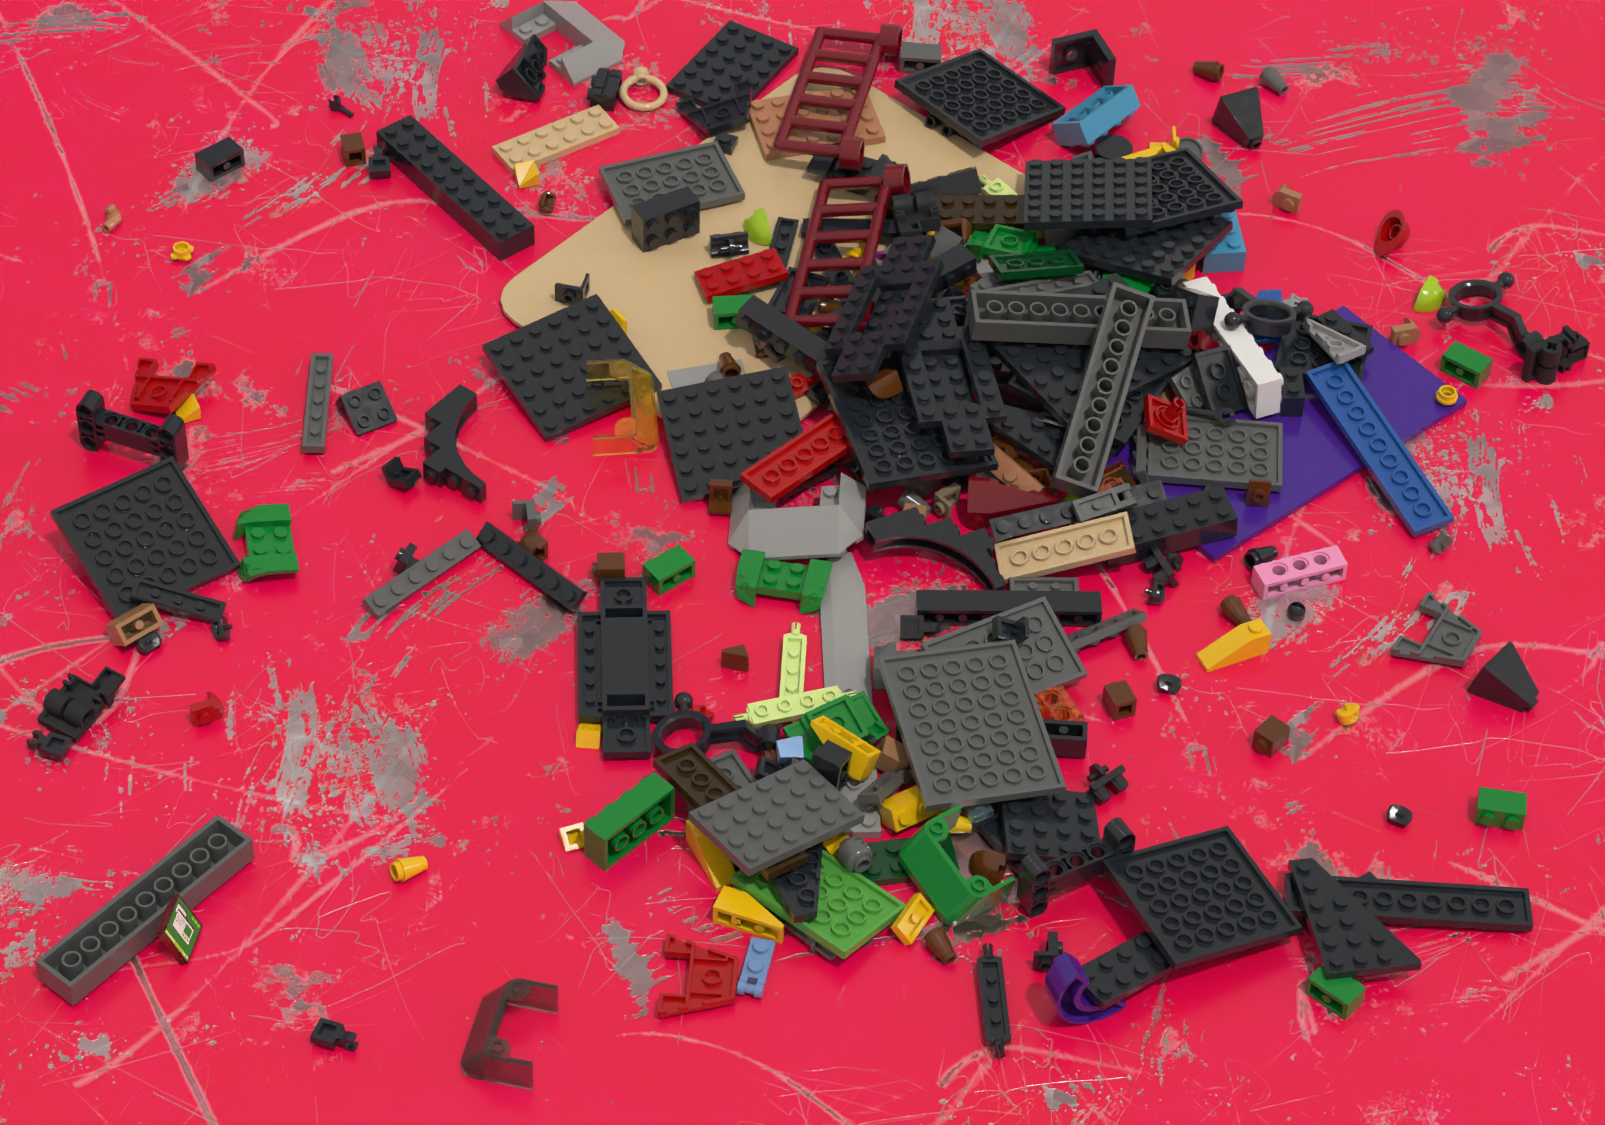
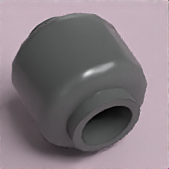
[837,836,873,873]

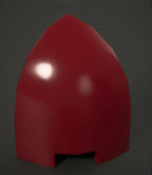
[1187,330,1220,353]

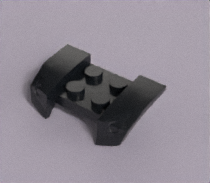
[806,142,897,196]

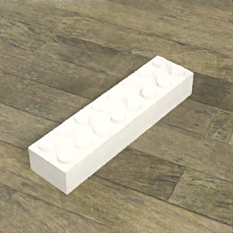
[1183,276,1284,419]

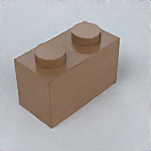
[104,603,164,646]

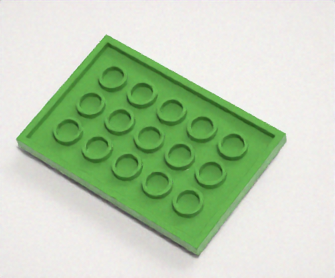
[730,849,906,960]

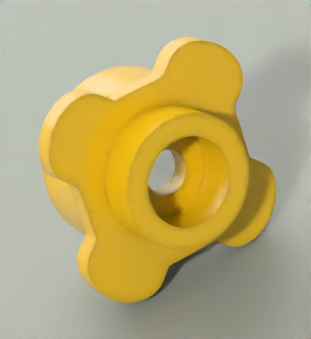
[170,241,194,261]

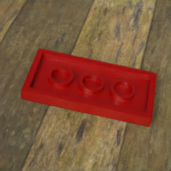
[694,248,789,303]

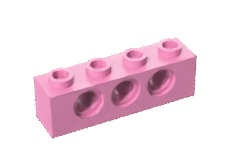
[1251,545,1348,601]

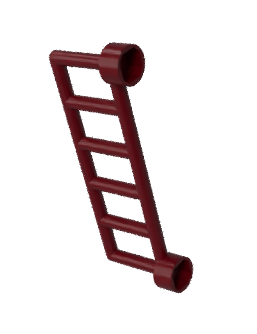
[773,23,903,171]
[785,163,911,333]

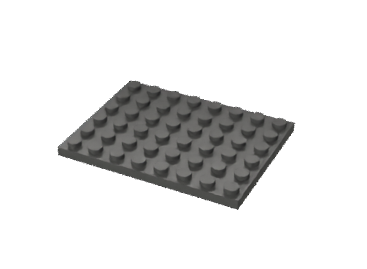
[878,639,1066,812]

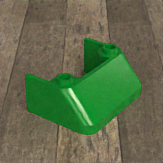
[898,804,1015,926]

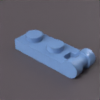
[736,937,776,998]

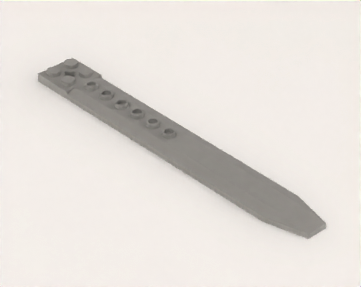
[820,552,881,838]

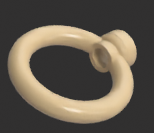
[619,67,668,111]

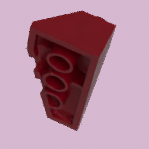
[966,477,1058,529]

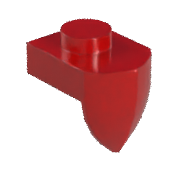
[189,692,225,727]

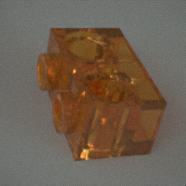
[1036,684,1084,722]

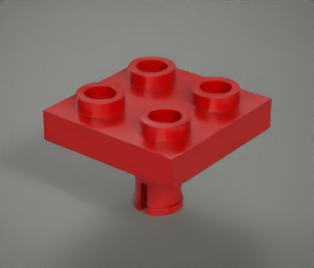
[1143,394,1188,446]

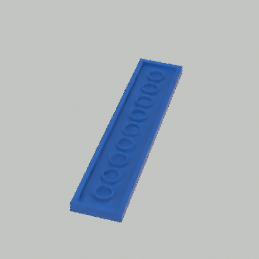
[1305,361,1454,537]

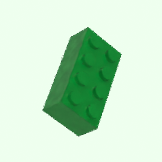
[584,772,675,872]

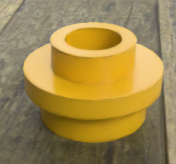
[1436,385,1458,405]

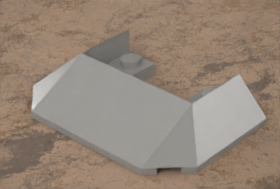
[500,0,625,87]
[728,473,867,560]

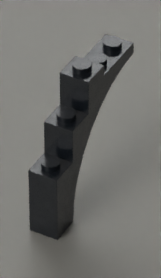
[423,384,487,504]
[864,507,1006,590]

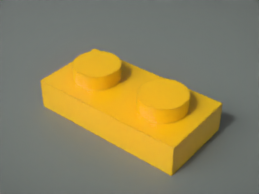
[891,893,935,946]

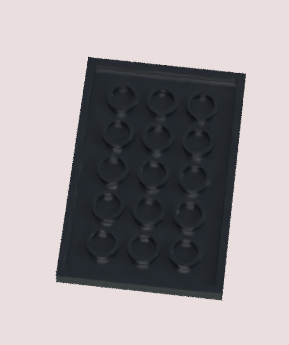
[666,20,799,107]

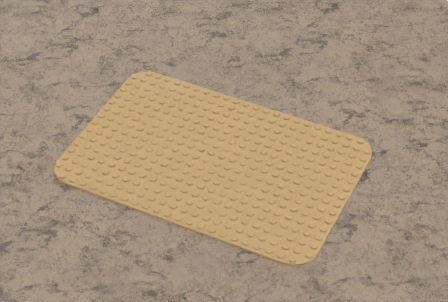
[500,67,1025,421]

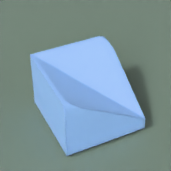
[776,736,804,764]

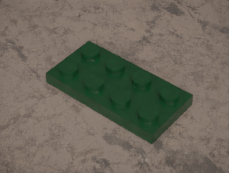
[988,249,1084,282]
[860,832,960,886]

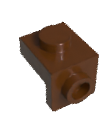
[709,479,733,515]

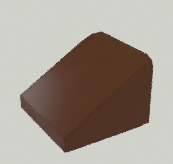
[721,644,749,672]

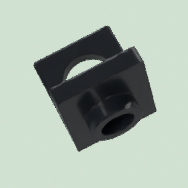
[555,273,590,304]

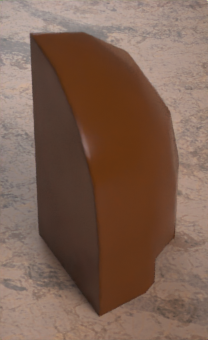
[865,368,904,398]
[519,529,548,560]
[968,850,1007,886]

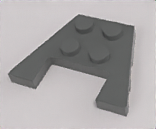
[1390,592,1483,667]

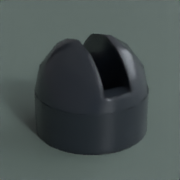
[1287,601,1306,622]

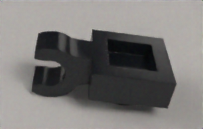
[368,146,391,178]
[900,615,940,639]
[310,1017,358,1052]

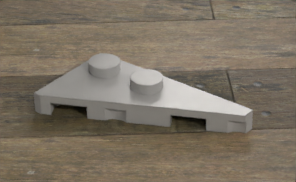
[1302,318,1366,364]

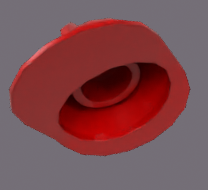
[1373,210,1410,256]

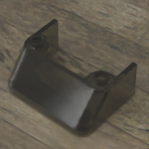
[461,978,559,1090]

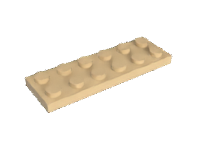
[492,104,620,176]
[995,512,1136,584]

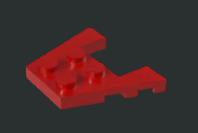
[130,358,217,414]
[657,934,739,1018]

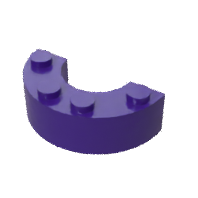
[1044,952,1127,1024]

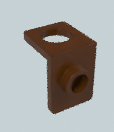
[1026,467,1057,496]
[1245,479,1272,507]

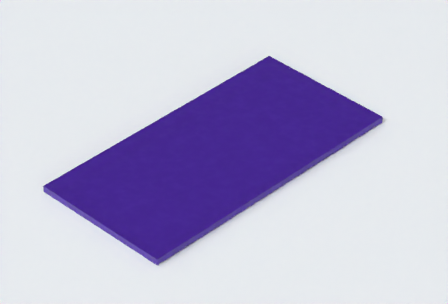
[1104,305,1467,563]

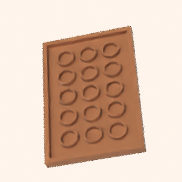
[749,87,886,160]

